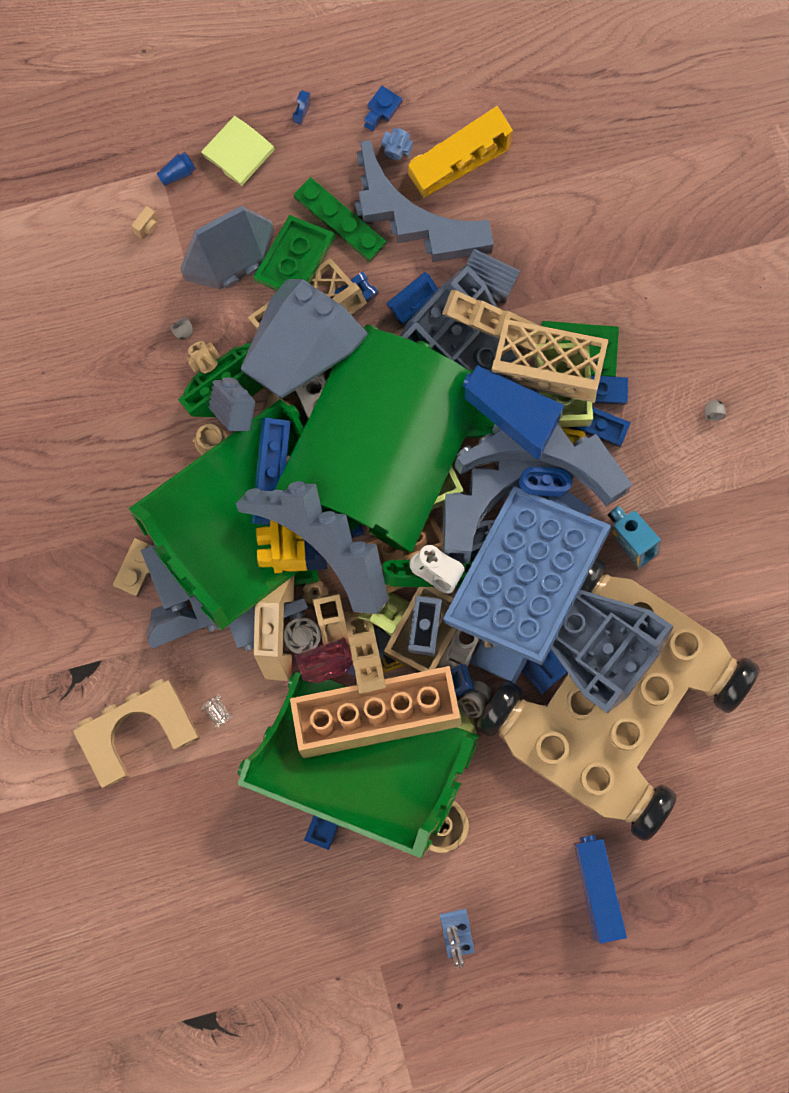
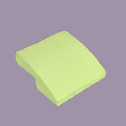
[201,115,275,186]

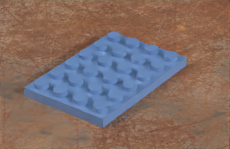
[443,486,611,665]

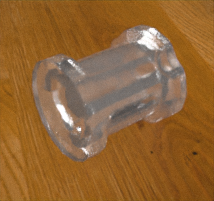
[200,695,234,730]

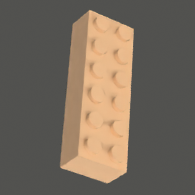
[290,666,462,758]

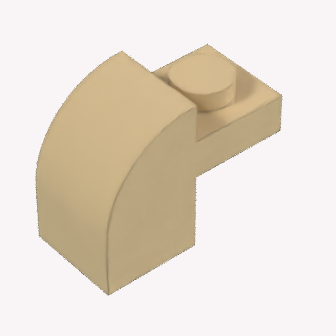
[313,592,349,649]

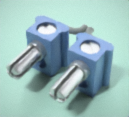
[439,909,475,969]

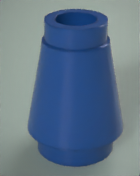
[157,152,196,186]

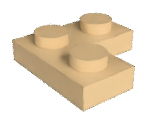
[112,538,152,597]

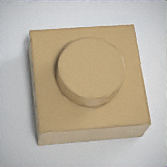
[131,206,158,240]

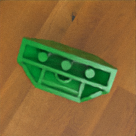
[178,343,264,417]

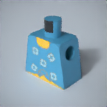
[607,506,661,569]

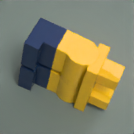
[256,520,328,573]

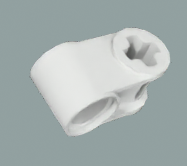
[410,545,464,594]
[438,630,478,669]

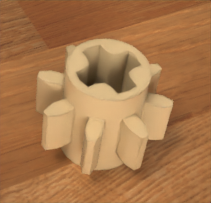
[186,341,220,373]

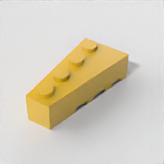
[408,106,513,199]

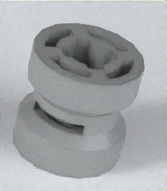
[458,681,493,718]

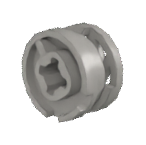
[284,618,321,656]

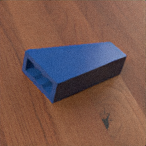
[463,365,564,460]
[574,835,627,944]

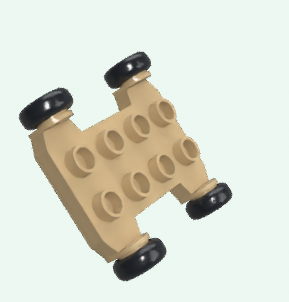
[477,557,760,841]

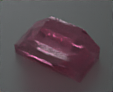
[294,638,353,683]

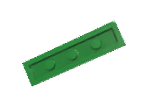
[294,177,386,263]

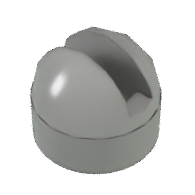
[170,317,193,340]
[705,400,726,421]

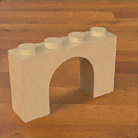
[73,679,200,789]

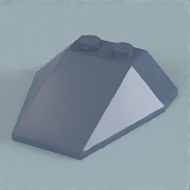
[180,206,274,290]
[400,265,518,372]
[241,279,368,399]
[551,590,673,714]

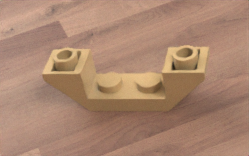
[254,576,294,681]

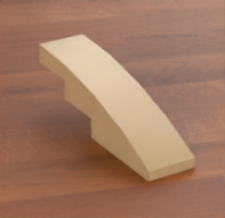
[442,290,547,351]
[344,610,386,694]

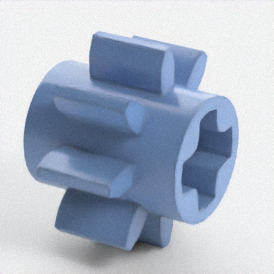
[381,128,413,160]

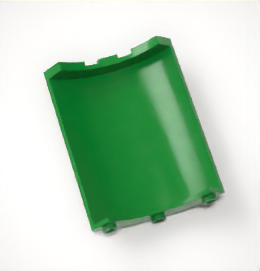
[275,324,477,552]
[129,399,361,631]
[237,668,480,858]

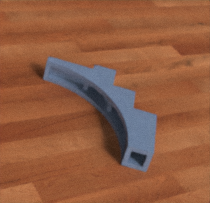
[355,140,494,262]
[455,424,632,507]
[442,460,573,564]
[236,481,389,614]
[141,545,308,651]

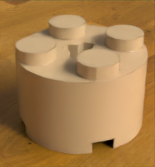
[428,801,469,853]

